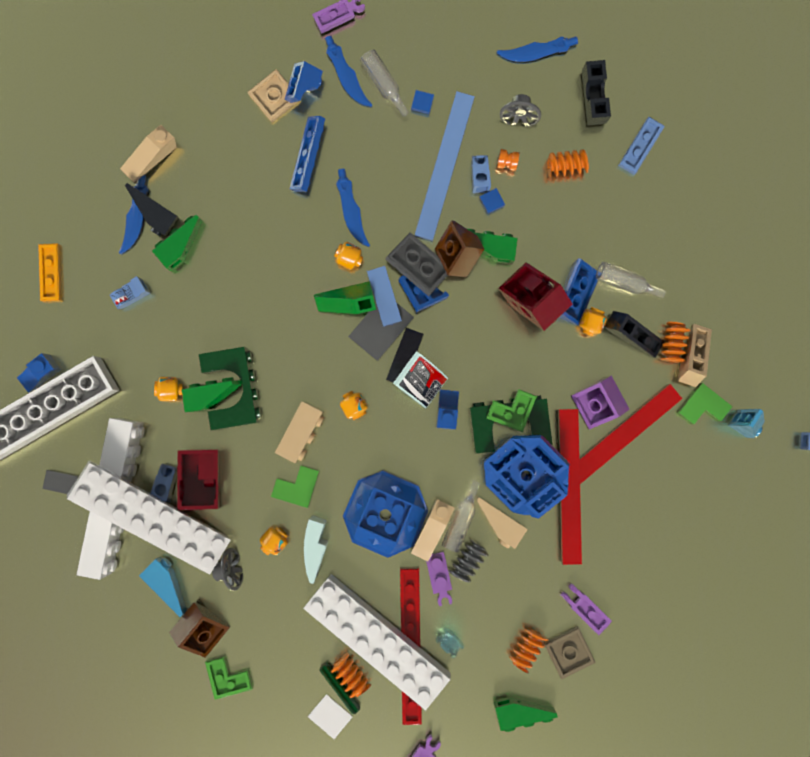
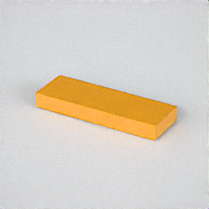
[38,243,62,302]

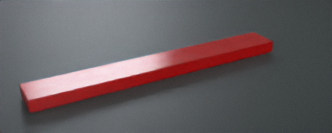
[580,384,683,484]
[558,409,582,565]
[400,567,422,725]

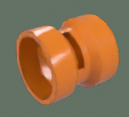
[497,149,520,171]

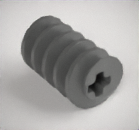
[448,539,489,583]

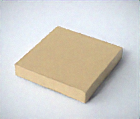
[247,69,299,123]

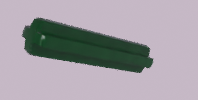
[319,663,360,715]

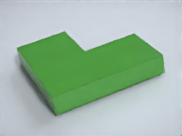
[677,383,733,424]
[486,389,537,432]
[271,465,319,508]
[205,655,253,700]

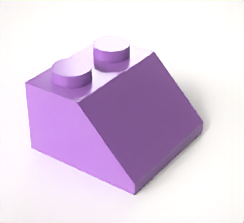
[572,375,630,429]

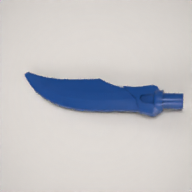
[325,35,372,107]
[497,36,578,62]
[336,169,370,247]
[119,175,148,254]

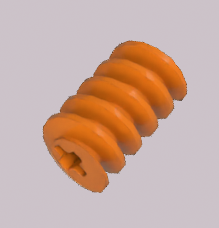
[547,149,589,177]
[660,322,691,363]
[509,629,549,673]
[331,653,372,698]

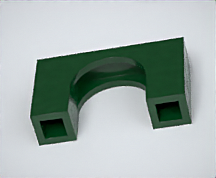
[198,347,262,431]
[469,395,553,454]

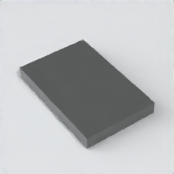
[385,232,448,296]
[348,302,414,361]

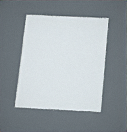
[308,694,352,739]

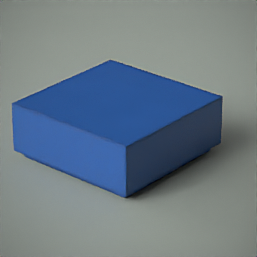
[411,90,434,115]
[479,188,505,214]

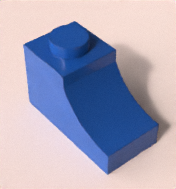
[284,61,323,103]
[17,353,62,393]
[436,389,459,430]

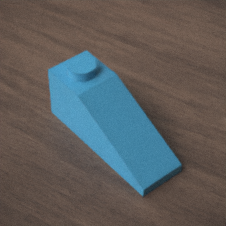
[728,409,765,438]
[139,556,187,617]

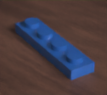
[290,116,325,192]

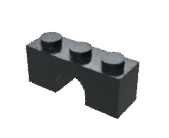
[582,60,611,125]

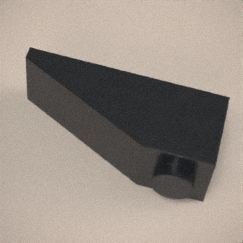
[125,183,178,237]
[604,311,664,358]
[386,327,424,383]

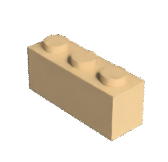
[275,401,325,464]

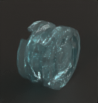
[435,628,465,659]

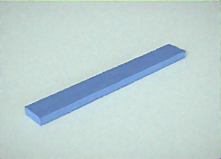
[415,91,475,241]

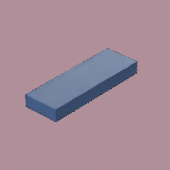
[618,117,665,175]
[367,266,402,327]

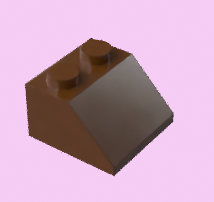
[435,220,484,277]
[169,602,230,658]

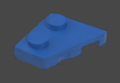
[398,275,449,312]

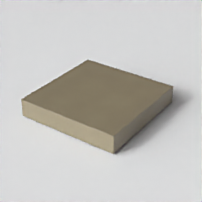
[544,626,596,680]

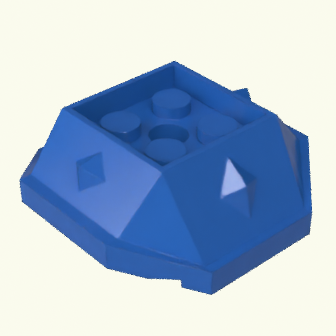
[484,435,570,519]
[343,471,428,558]

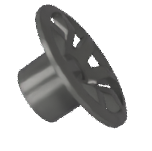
[500,94,541,127]
[212,548,243,591]

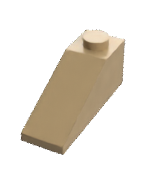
[120,125,177,183]
[678,324,712,387]
[475,496,528,549]
[411,499,455,562]

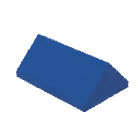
[559,258,601,326]

